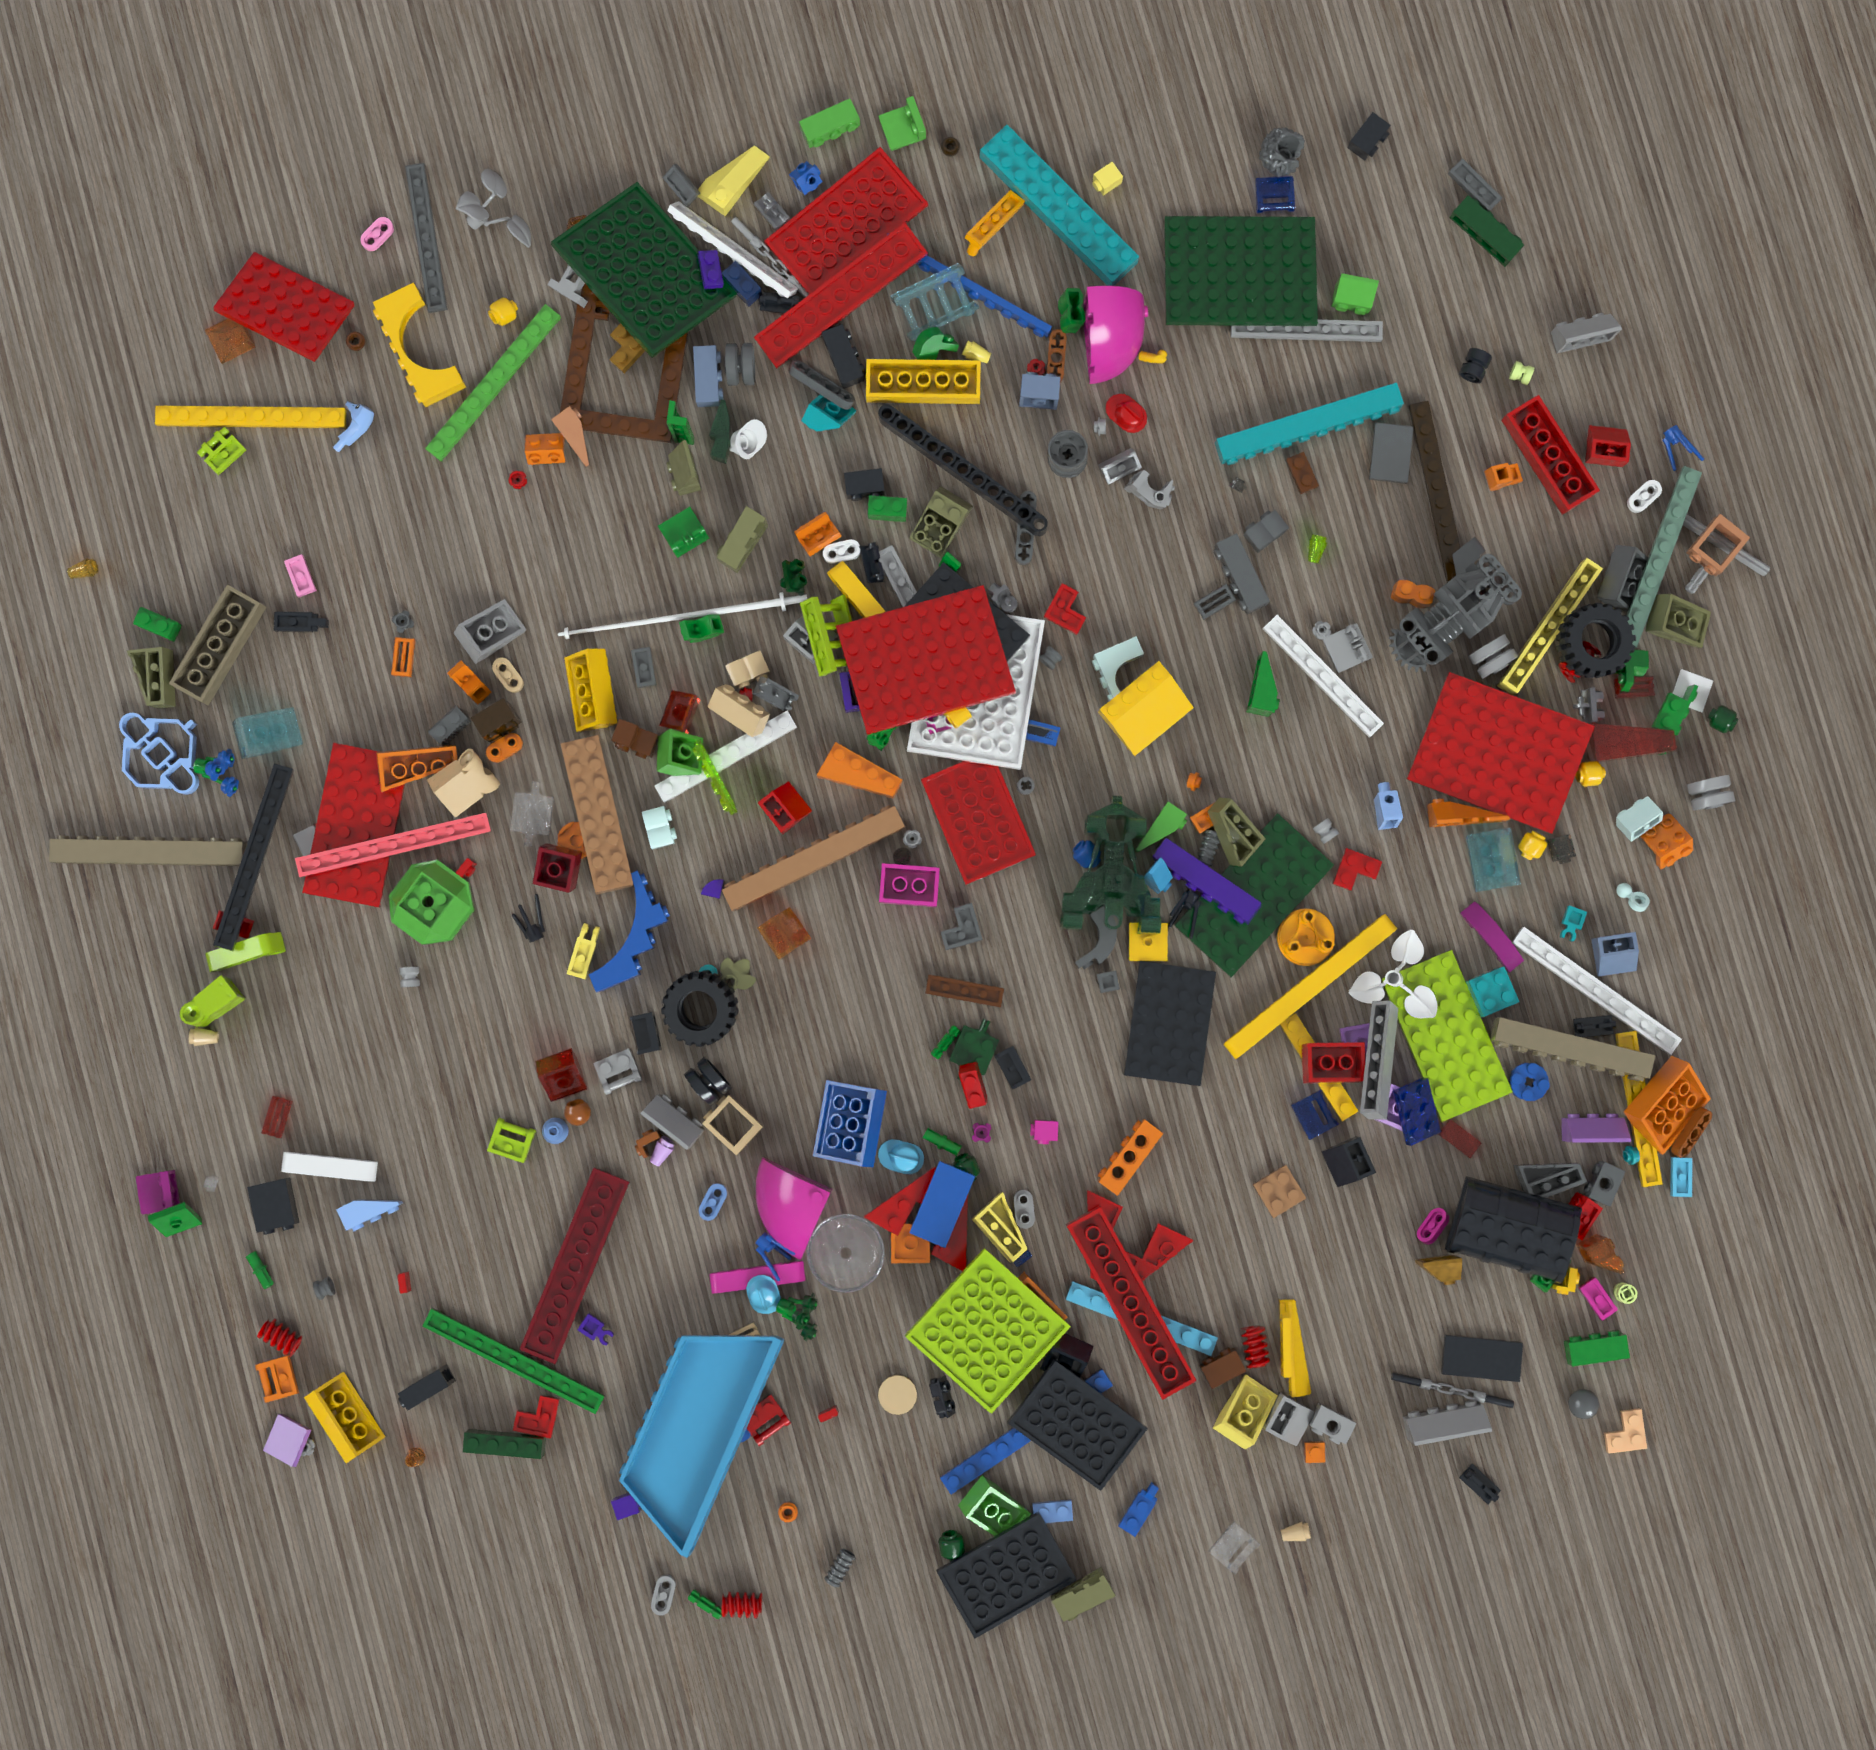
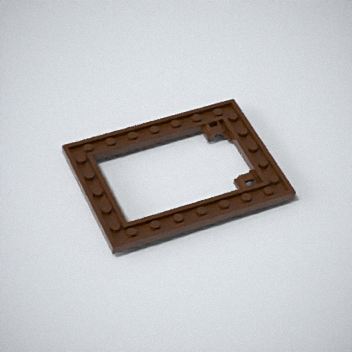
[560,284,688,443]

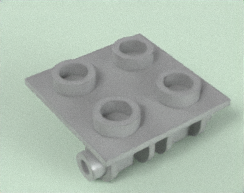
[1323,623,1373,673]

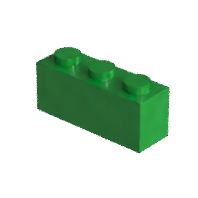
[1564,1330,1630,1367]

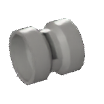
[1313,818,1339,844]
[399,967,420,987]

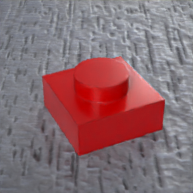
[455,858,477,879]

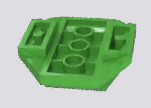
[389,860,475,945]

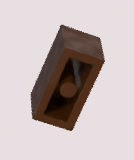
[1199,1347,1246,1389]

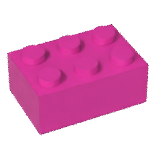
[879,863,940,907]

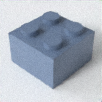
[1019,372,1060,410]

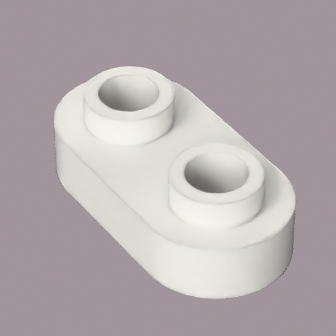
[1627,480,1662,513]
[823,539,860,564]

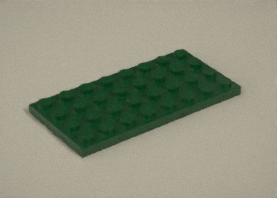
[1174,813,1334,978]

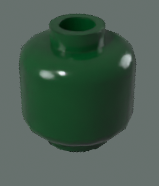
[1708,705,1739,734]
[952,1153,980,1182]
[938,1530,965,1561]

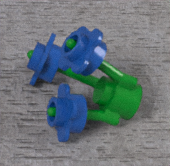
[193,749,239,797]

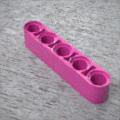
[709,1261,806,1294]

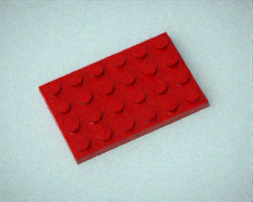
[213,252,354,362]
[921,761,1036,885]

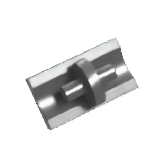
[754,192,790,231]
[987,583,1018,613]
[1573,687,1605,724]

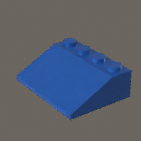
[813,1080,887,1167]

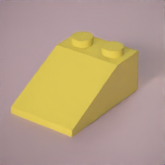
[1213,1374,1278,1449]

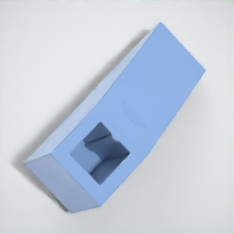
[336,1200,403,1232]

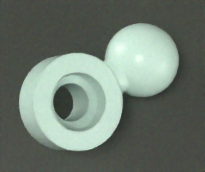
[1616,883,1650,912]

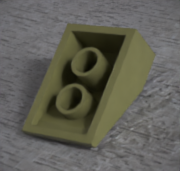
[666,440,701,496]
[1645,594,1711,648]

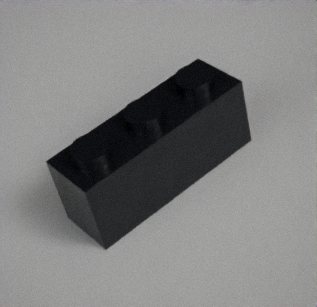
[822,324,866,389]

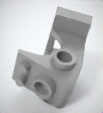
[547,265,588,308]
[1124,470,1175,509]

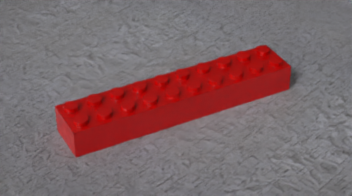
[1065,1206,1197,1400]

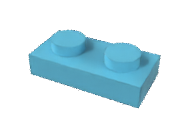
[1670,1157,1692,1197]

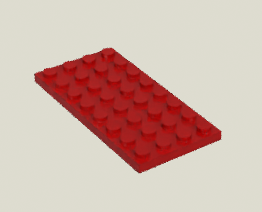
[764,147,928,295]
[302,743,405,908]

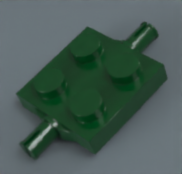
[949,1019,999,1080]

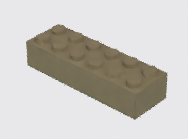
[169,585,267,706]

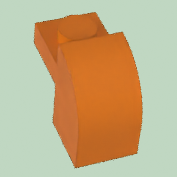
[1484,463,1523,491]
[447,660,492,705]

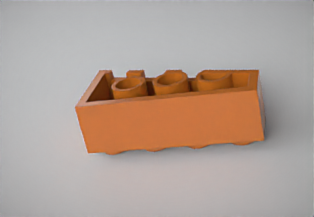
[817,742,903,798]

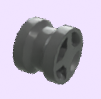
[1039,646,1063,670]
[313,1276,335,1300]

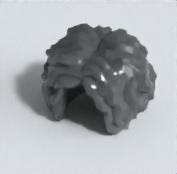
[1259,127,1305,177]

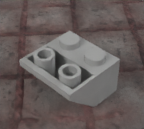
[783,616,838,664]
[1263,1392,1315,1446]

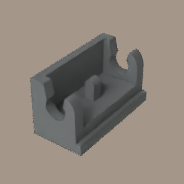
[752,677,799,711]

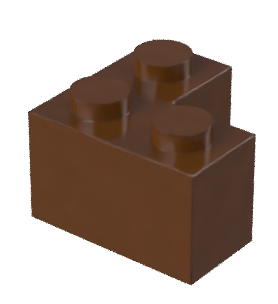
[611,719,659,759]

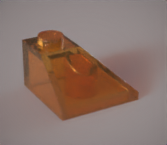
[205,318,256,364]

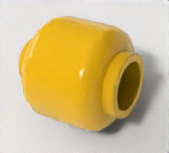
[488,297,518,326]
[1575,761,1606,787]
[1518,830,1547,860]

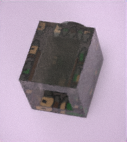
[1547,834,1576,864]

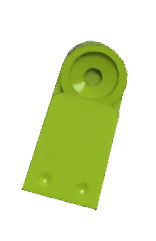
[180,975,246,1028]

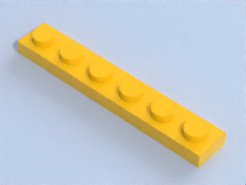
[1280,1013,1358,1122]

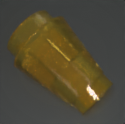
[67,558,99,579]

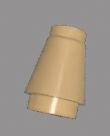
[189,1027,219,1046]
[1281,1522,1311,1541]

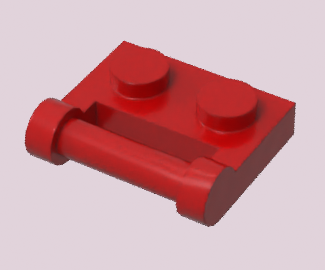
[747,1394,791,1447]

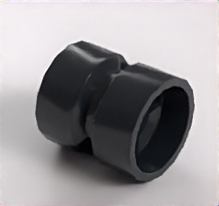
[1459,348,1492,383]

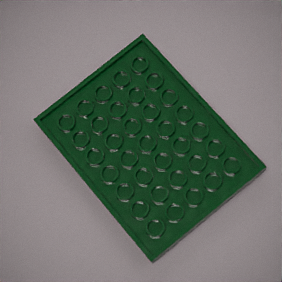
[551,182,737,358]
[1164,216,1318,326]

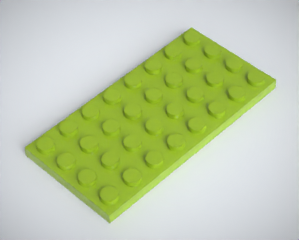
[1381,950,1513,1122]

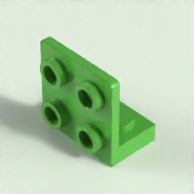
[879,96,926,151]

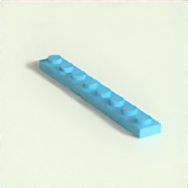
[1066,1281,1218,1356]

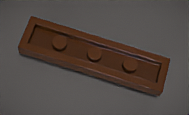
[925,975,1004,1008]

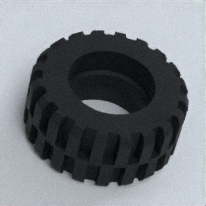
[1556,603,1636,678]
[661,970,738,1047]

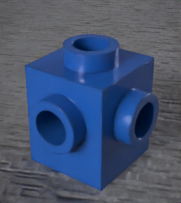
[789,161,823,195]

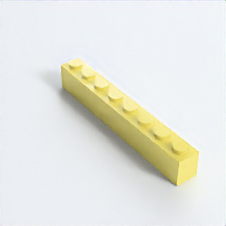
[1497,558,1603,696]

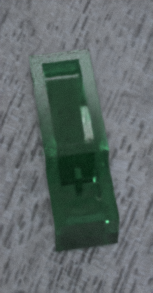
[709,399,731,464]

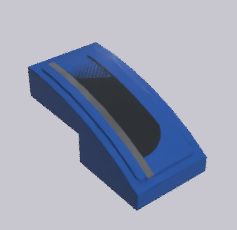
[1026,720,1060,746]

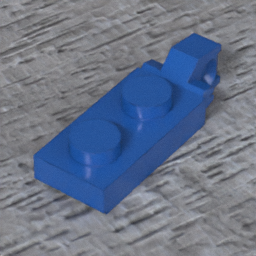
[1118,1482,1159,1537]

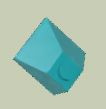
[801,394,857,432]

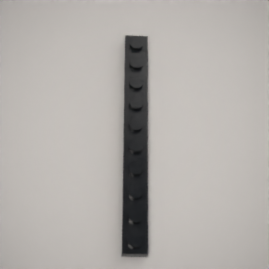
[213,763,294,951]

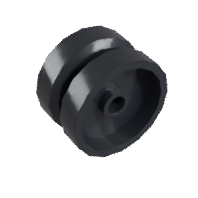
[683,1057,732,1106]

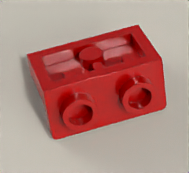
[1569,1192,1603,1241]

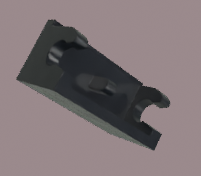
[994,1046,1031,1090]

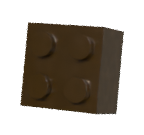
[471,698,522,743]

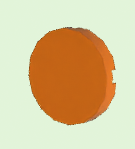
[557,822,587,859]

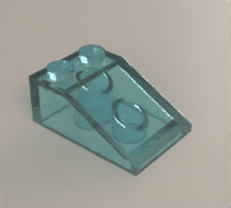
[232,707,303,759]

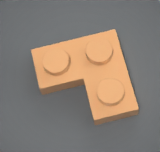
[1604,1408,1647,1453]

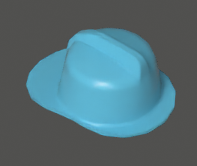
[878,1139,924,1174]
[746,1275,781,1314]

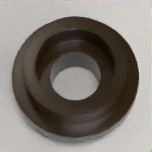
[941,137,960,156]

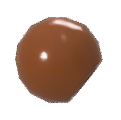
[564,1099,591,1126]

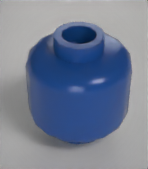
[1073,840,1101,869]

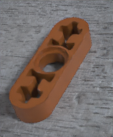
[1046,329,1067,383]
[1671,1107,1712,1158]

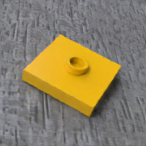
[1129,923,1168,961]

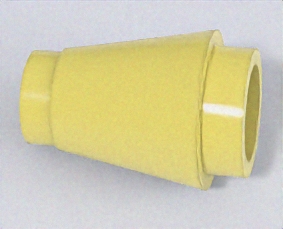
[962,341,991,363]

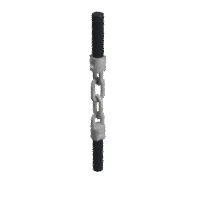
[1391,1372,1514,1408]

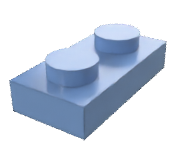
[1032,1500,1073,1523]

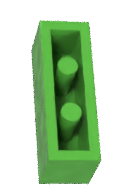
[799,98,860,148]

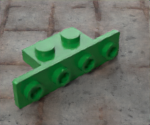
[1652,684,1698,755]

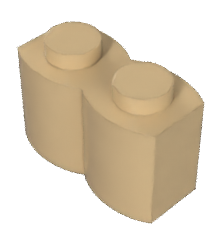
[726,651,770,690]

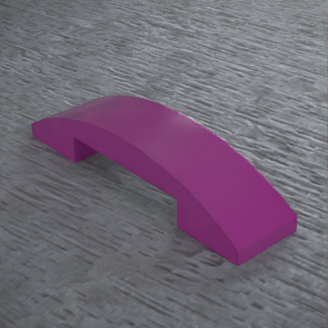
[1459,901,1524,973]

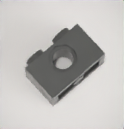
[1584,1161,1626,1207]

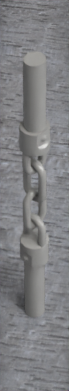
[731,217,809,298]

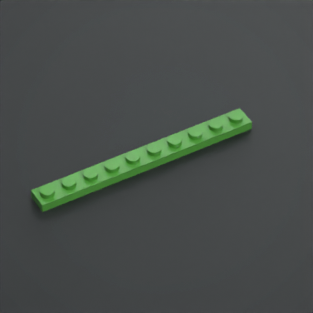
[425,304,561,462]

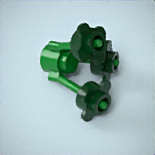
[776,1292,818,1341]

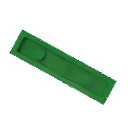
[667,400,695,445]

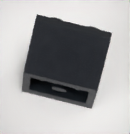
[1321,1136,1376,1187]

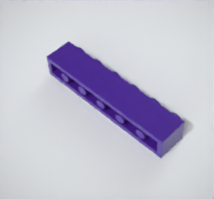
[1153,838,1261,925]

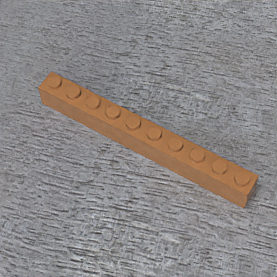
[722,805,905,912]

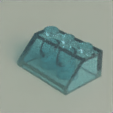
[1466,828,1521,892]

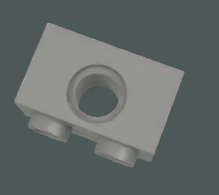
[1309,1403,1356,1445]

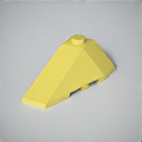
[697,145,770,216]

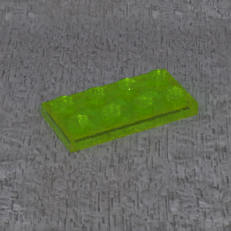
[692,739,738,815]

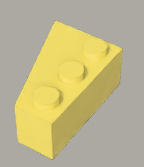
[972,1192,1027,1263]

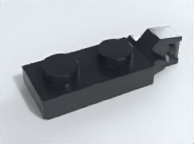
[273,612,329,632]

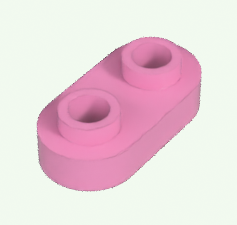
[360,217,394,251]

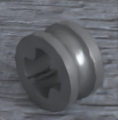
[1017,777,1035,795]

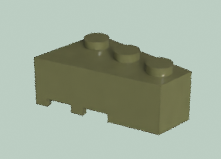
[1208,797,1265,867]
[1051,1567,1116,1622]

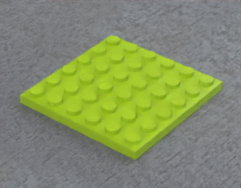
[905,1248,1071,1414]

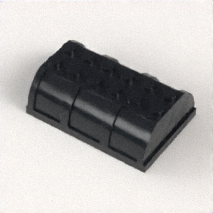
[1445,1176,1582,1283]

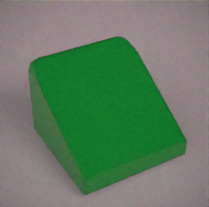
[939,552,961,573]

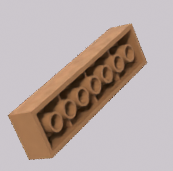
[560,735,633,895]

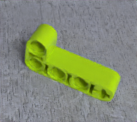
[205,932,286,972]

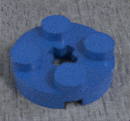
[1509,1063,1550,1101]

